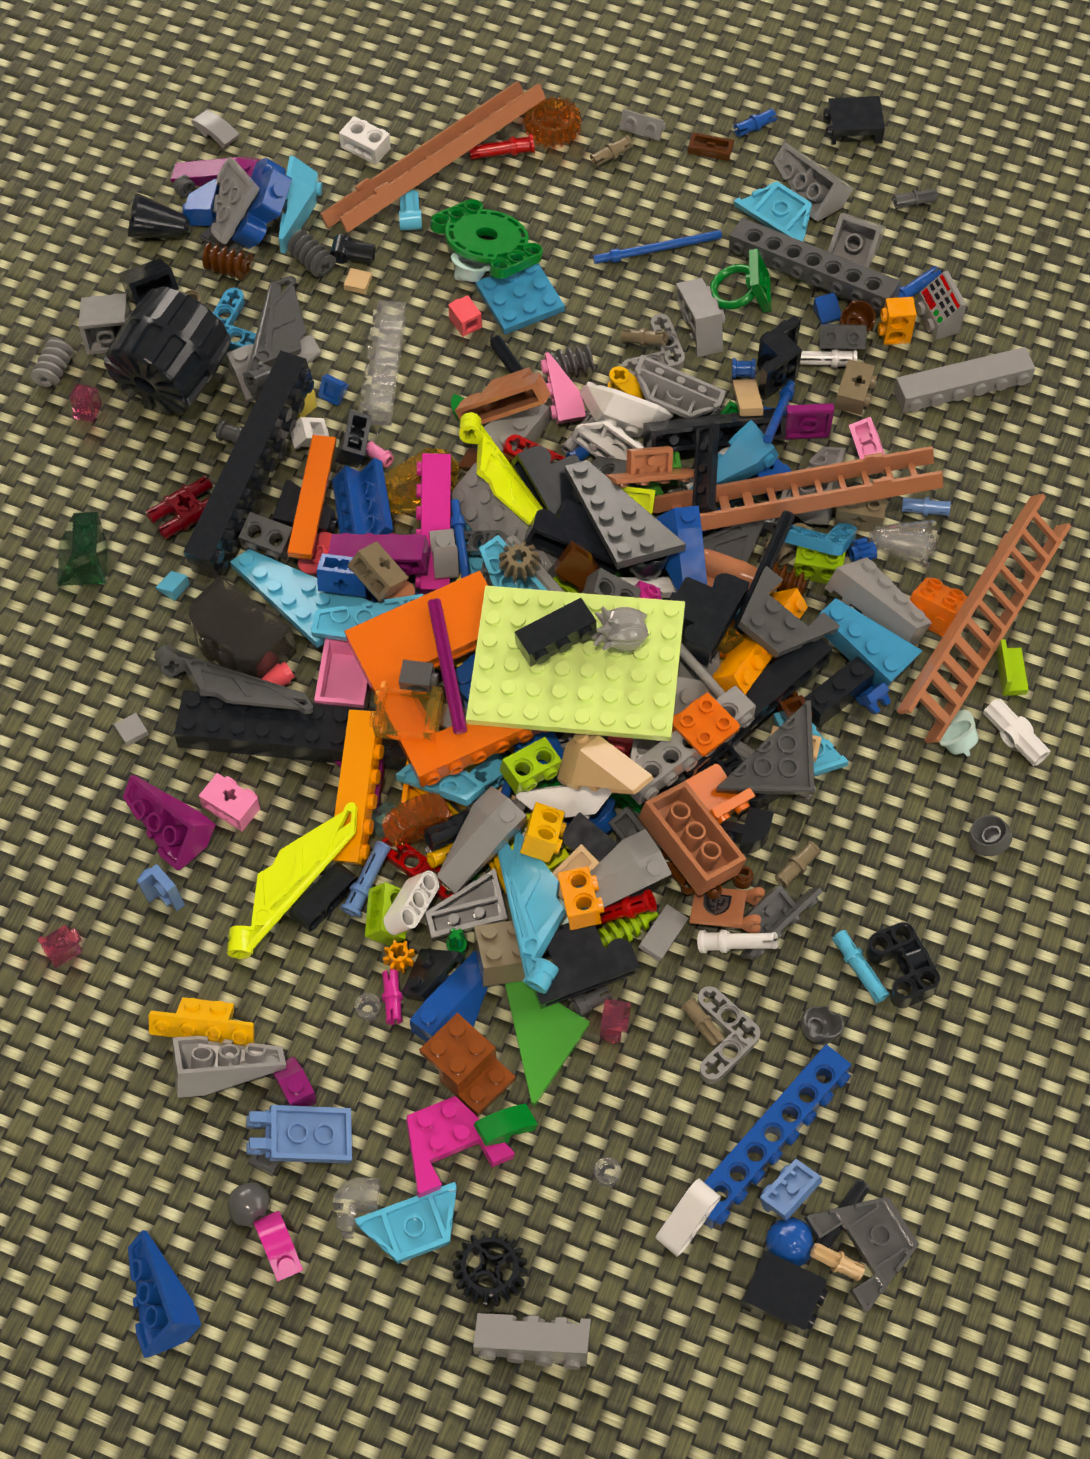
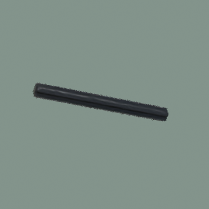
[728,510,795,642]

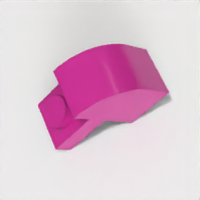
[253,1211,303,1282]

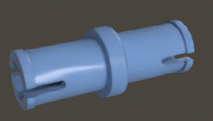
[902,497,951,517]

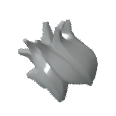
[591,607,649,652]

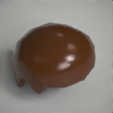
[839,301,876,334]

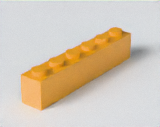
[712,588,808,695]
[332,709,387,866]

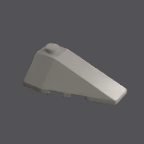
[773,142,854,221]
[226,335,321,403]
[780,447,846,525]
[437,786,528,894]
[575,829,672,910]
[172,1036,286,1098]

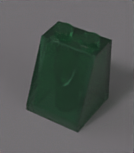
[57,512,107,586]

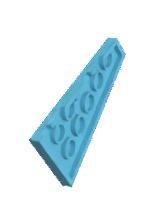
[230,549,374,648]

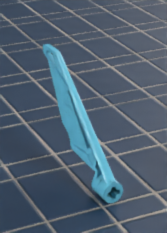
[498,829,566,994]

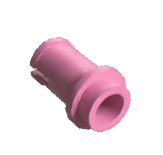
[365,441,394,468]

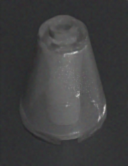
[869,520,937,568]

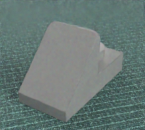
[429,529,459,580]

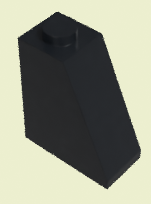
[272,479,338,534]

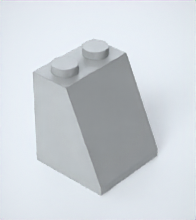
[79,293,130,355]

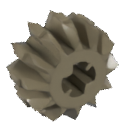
[499,540,540,583]

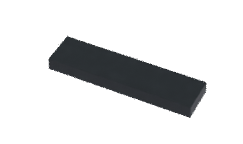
[692,422,720,514]

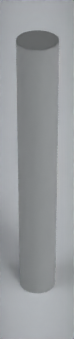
[680,643,726,698]

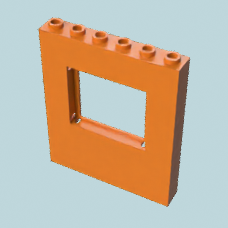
[344,570,549,788]

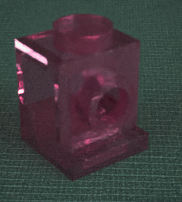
[69,384,102,423]
[38,924,82,969]
[600,999,631,1043]

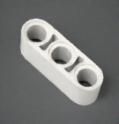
[384,871,439,935]
[656,1178,721,1257]

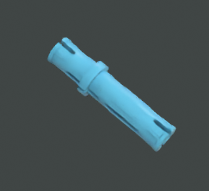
[832,930,890,1004]

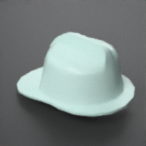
[451,252,500,282]
[939,710,979,757]

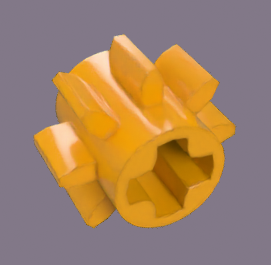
[383,940,415,974]

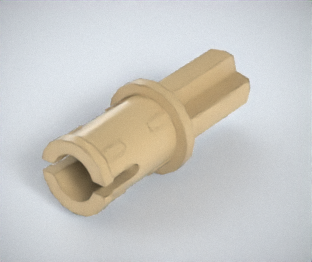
[810,1243,865,1281]

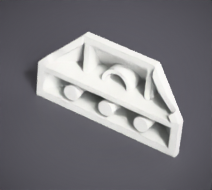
[580,382,674,438]
[571,421,644,460]
[514,785,611,822]

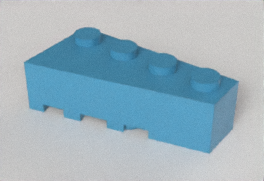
[817,598,922,687]

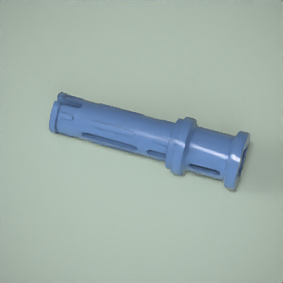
[340,841,391,918]

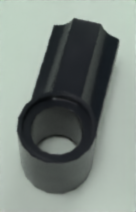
[330,234,376,264]
[423,811,470,850]

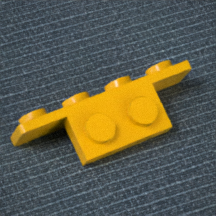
[148,997,254,1046]

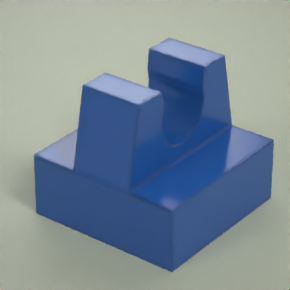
[318,374,349,406]
[856,682,891,714]

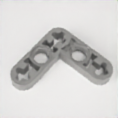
[621,314,685,377]
[697,986,761,1084]

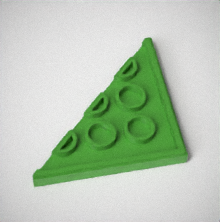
[505,981,590,1107]

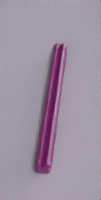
[428,598,467,734]

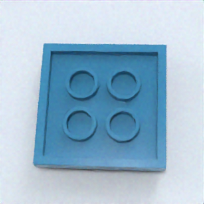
[475,263,565,335]

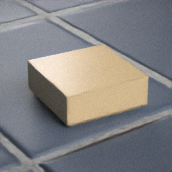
[344,268,372,295]

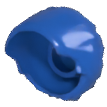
[766,1217,814,1267]

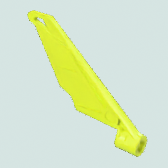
[459,412,543,525]
[227,802,358,959]

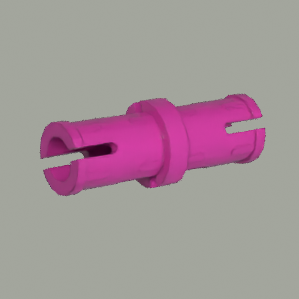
[382,969,403,1025]

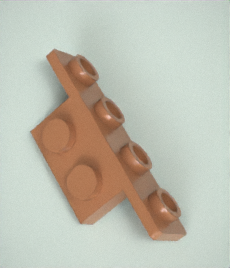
[606,446,694,487]

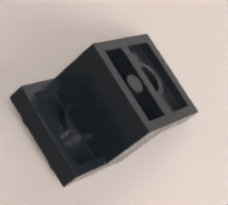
[757,315,802,401]

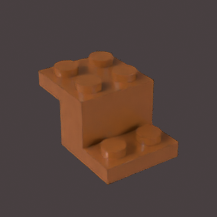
[419,1013,516,1117]

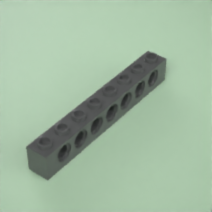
[729,217,901,311]

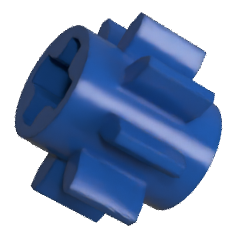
[849,537,877,562]

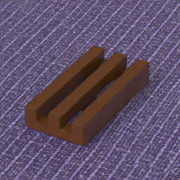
[687,132,734,161]

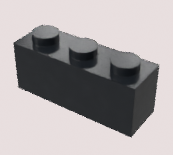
[514,598,597,667]
[804,656,875,728]

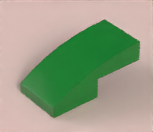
[474,1103,538,1146]

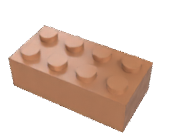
[638,781,746,896]

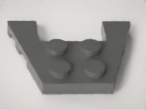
[738,566,840,658]
[804,1196,919,1313]

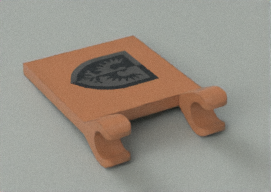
[690,887,765,933]

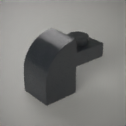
[720,807,774,854]

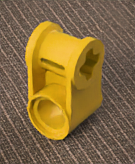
[608,366,646,400]

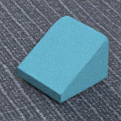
[156,571,190,601]

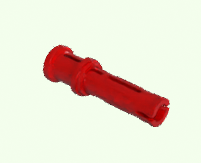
[469,134,535,160]
[595,889,657,926]

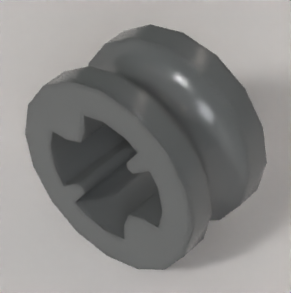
[173,175,195,198]

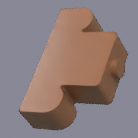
[455,367,551,425]

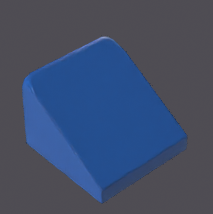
[813,293,841,324]

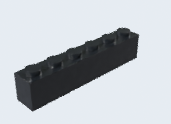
[643,408,786,451]

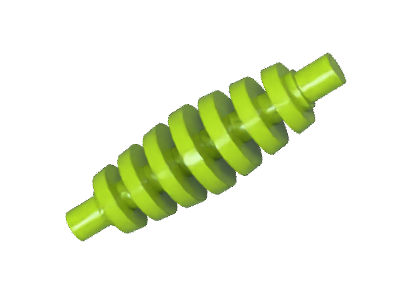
[597,911,659,948]

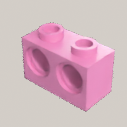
[849,417,885,476]

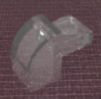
[333,1178,381,1239]

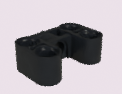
[865,922,940,1008]

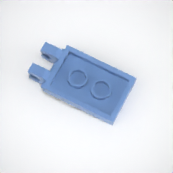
[246,1105,352,1164]

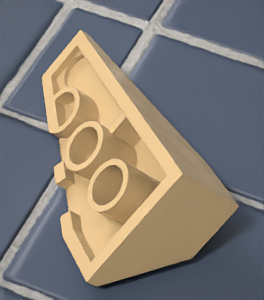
[557,734,654,795]

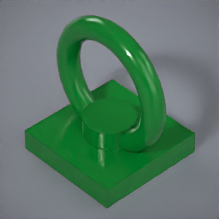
[710,248,772,313]

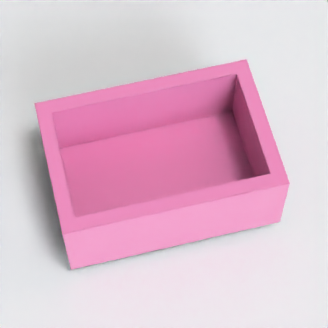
[314,638,371,708]

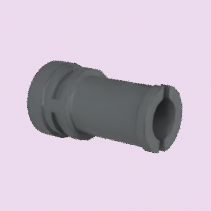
[571,985,612,1017]

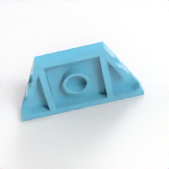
[734,181,812,242]
[355,1182,457,1264]

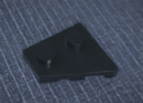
[402,948,464,1001]

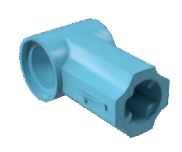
[399,189,422,231]

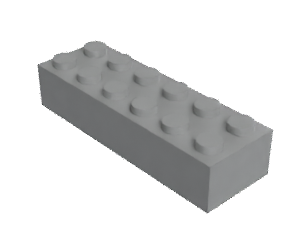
[450,463,558,578]

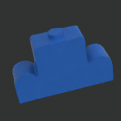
[230,157,292,249]

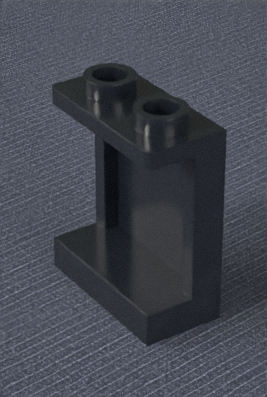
[823,96,885,145]
[740,1250,828,1336]

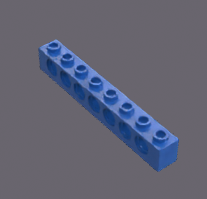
[704,1044,852,1230]

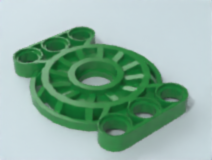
[430,199,543,279]

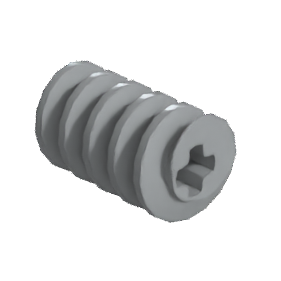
[30,337,74,388]

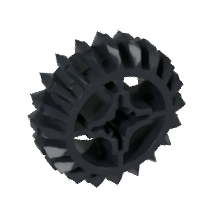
[452,1230,528,1307]

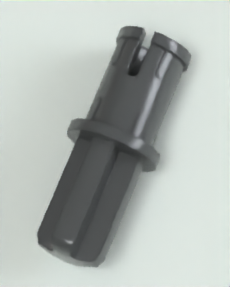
[893,189,938,209]

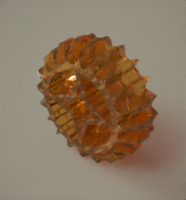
[524,95,582,148]
[382,793,450,846]

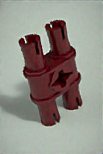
[145,475,213,540]

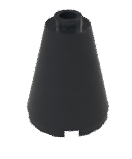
[128,194,190,238]

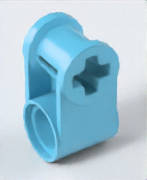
[470,753,505,798]

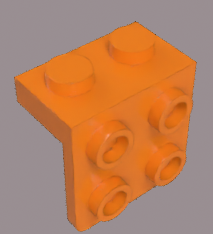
[910,578,968,637]
[672,692,740,756]
[685,764,755,824]

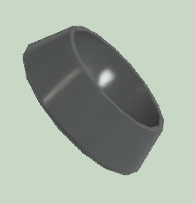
[968,815,1012,856]

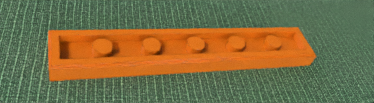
[287,435,336,559]

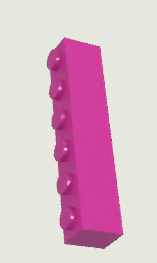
[415,453,451,595]

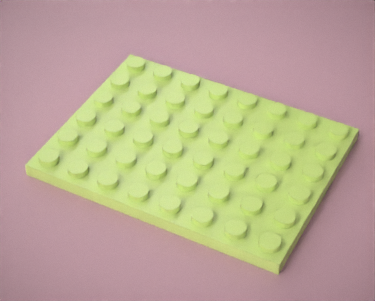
[466,586,685,742]

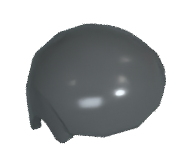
[800,1006,844,1045]
[228,1182,270,1226]

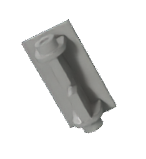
[619,109,666,141]

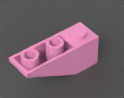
[540,352,586,425]

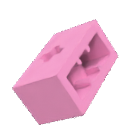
[199,773,260,831]

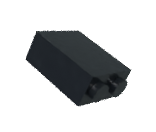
[118,258,179,305]

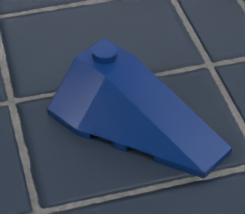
[656,506,707,592]
[410,951,489,1042]
[128,1230,201,1358]

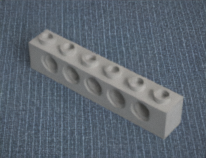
[629,685,756,805]

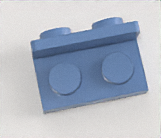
[136,864,185,911]
[760,1159,822,1221]

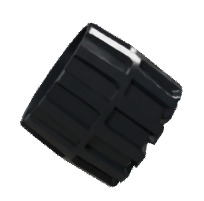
[104,287,231,415]

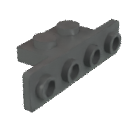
[740,885,823,959]

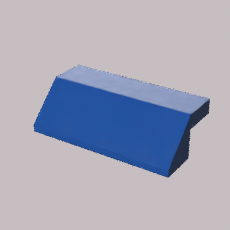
[332,458,393,535]

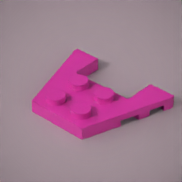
[406,1096,515,1198]

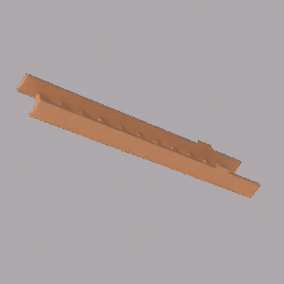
[320,81,546,233]
[653,446,943,531]
[897,494,1071,743]

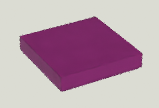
[785,403,834,440]

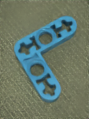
[213,288,256,350]
[784,523,857,555]

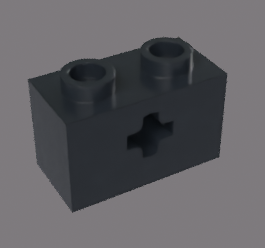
[335,409,372,468]

